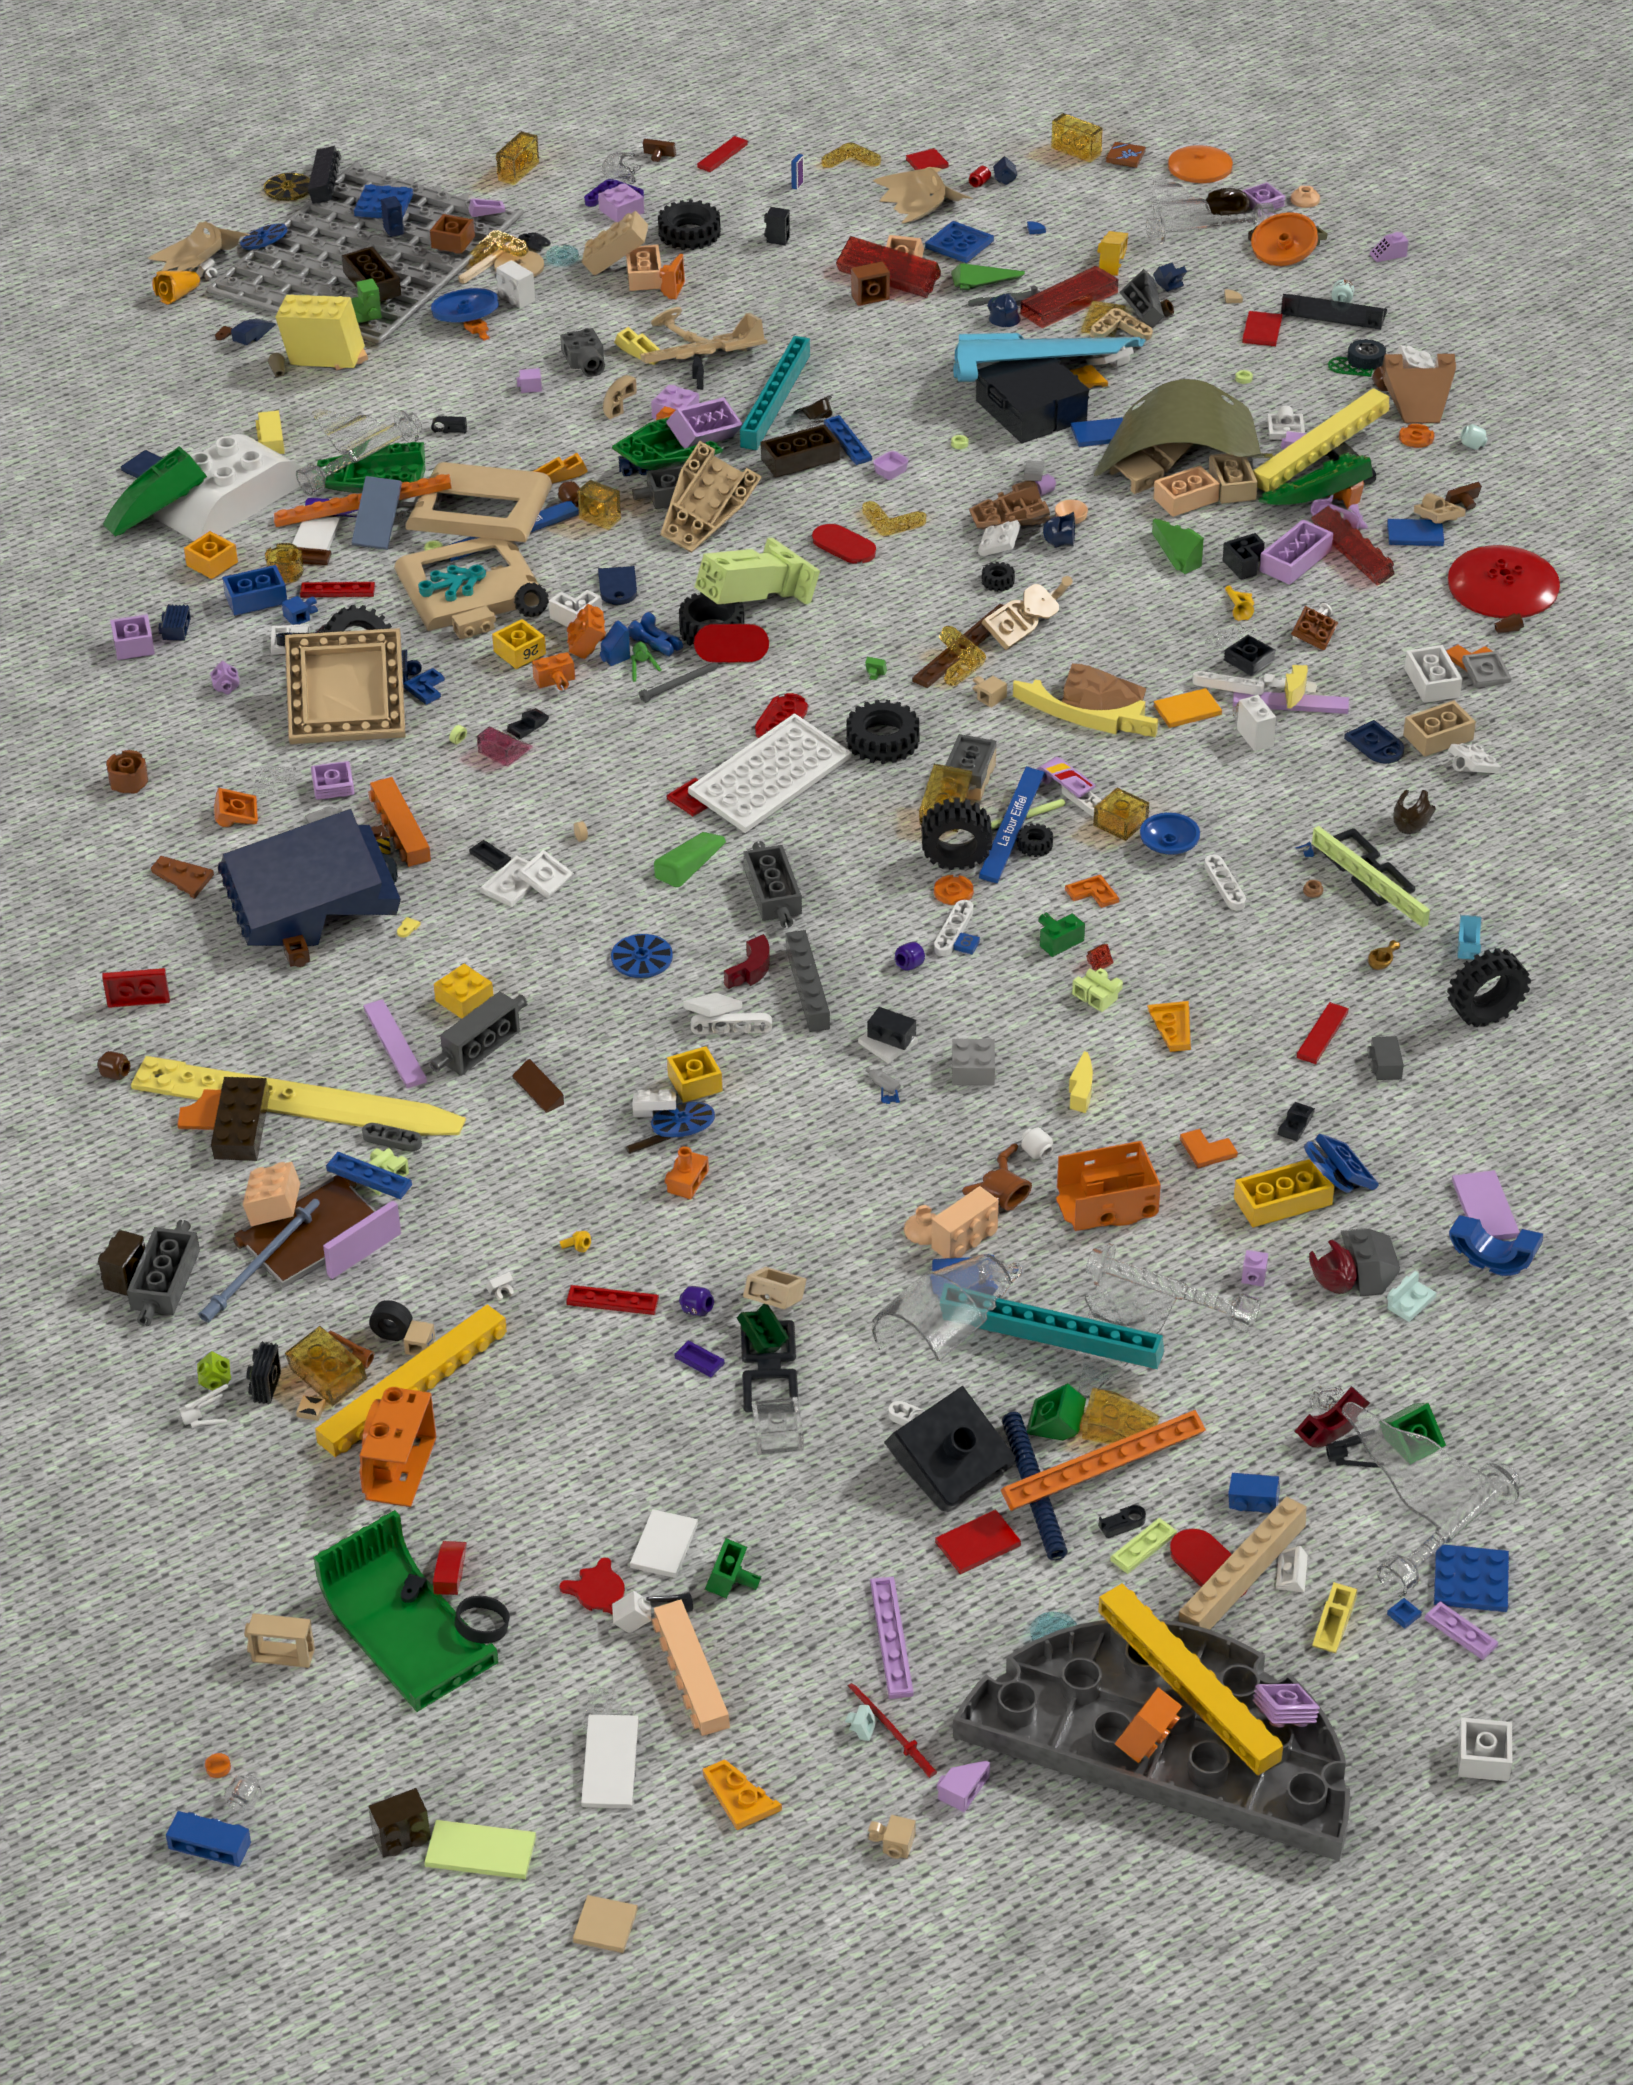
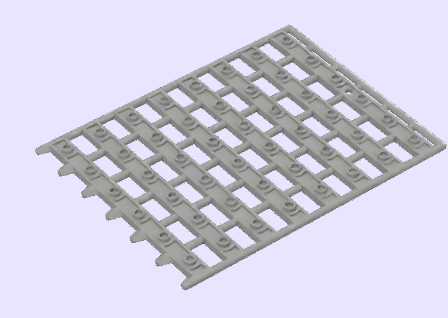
[207,162,524,344]

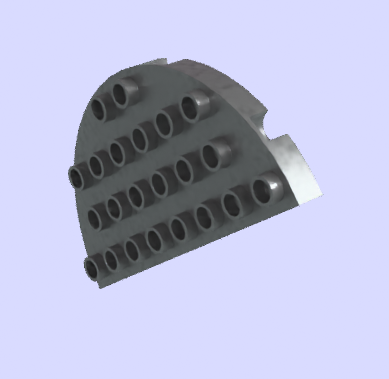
[953,1619,1350,1861]

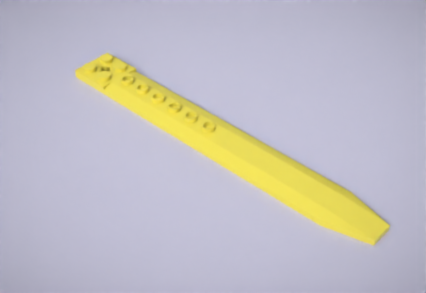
[131,1056,466,1136]

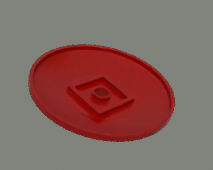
[1448,545,1560,619]

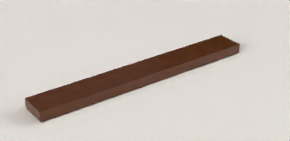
[912,604,1004,689]

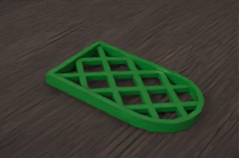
[1328,357,1373,377]

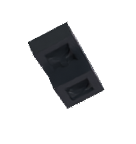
[692,356,704,390]
[507,708,549,739]
[1277,1102,1315,1142]

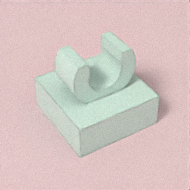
[845,1705,877,1741]

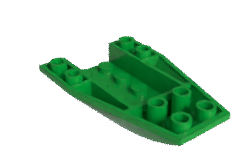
[612,416,723,470]
[312,442,426,493]
[103,446,207,537]
[1258,452,1373,505]

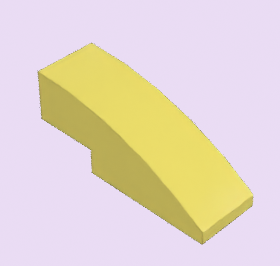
[614,327,660,365]
[1284,665,1308,709]
[1069,1051,1093,1113]
[1312,1582,1357,1653]

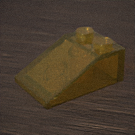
[919,763,972,832]
[1082,1388,1160,1444]

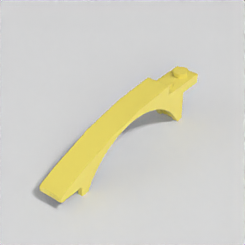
[1013,679,1158,737]

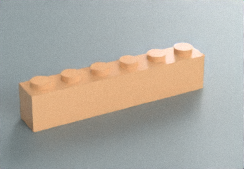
[651,1600,730,1736]

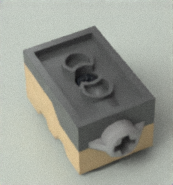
[943,734,997,801]

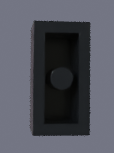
[764,207,790,246]
[867,1007,916,1050]

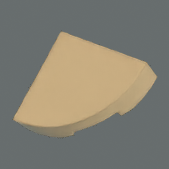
[1224,289,1243,303]

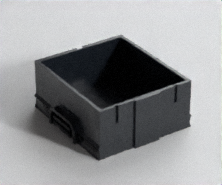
[976,358,1090,444]

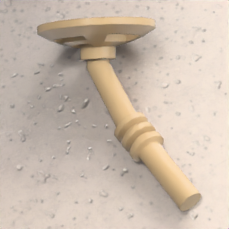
[651,307,709,343]

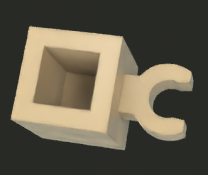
[972,676,1007,708]
[868,1815,916,1859]

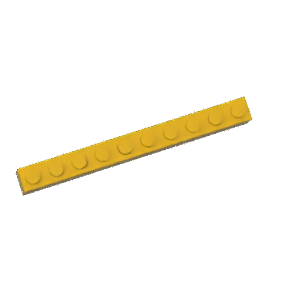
[315,1304,507,1457]
[1098,1583,1283,1776]

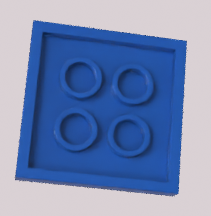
[354,184,413,218]
[925,221,994,263]
[1434,1544,1509,1612]

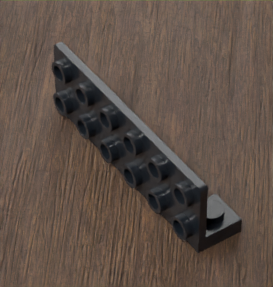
[1281,294,1387,330]

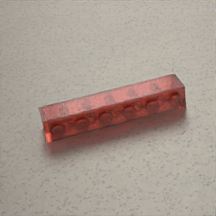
[1311,506,1395,586]

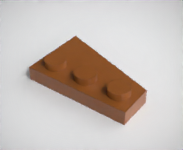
[151,856,214,899]

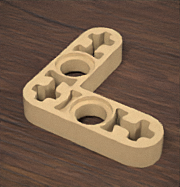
[1090,308,1153,341]

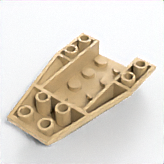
[660,441,762,553]

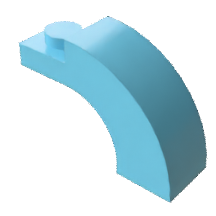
[1457,914,1482,960]

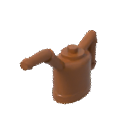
[962,1143,1032,1211]

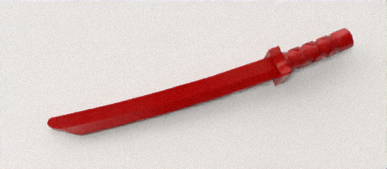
[847,1683,937,1778]

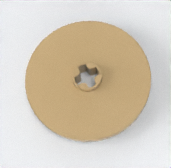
[494,250,544,277]

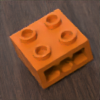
[567,604,606,659]

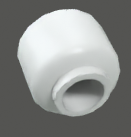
[1021,1127,1053,1160]

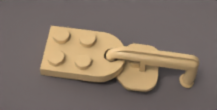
[982,576,1073,650]

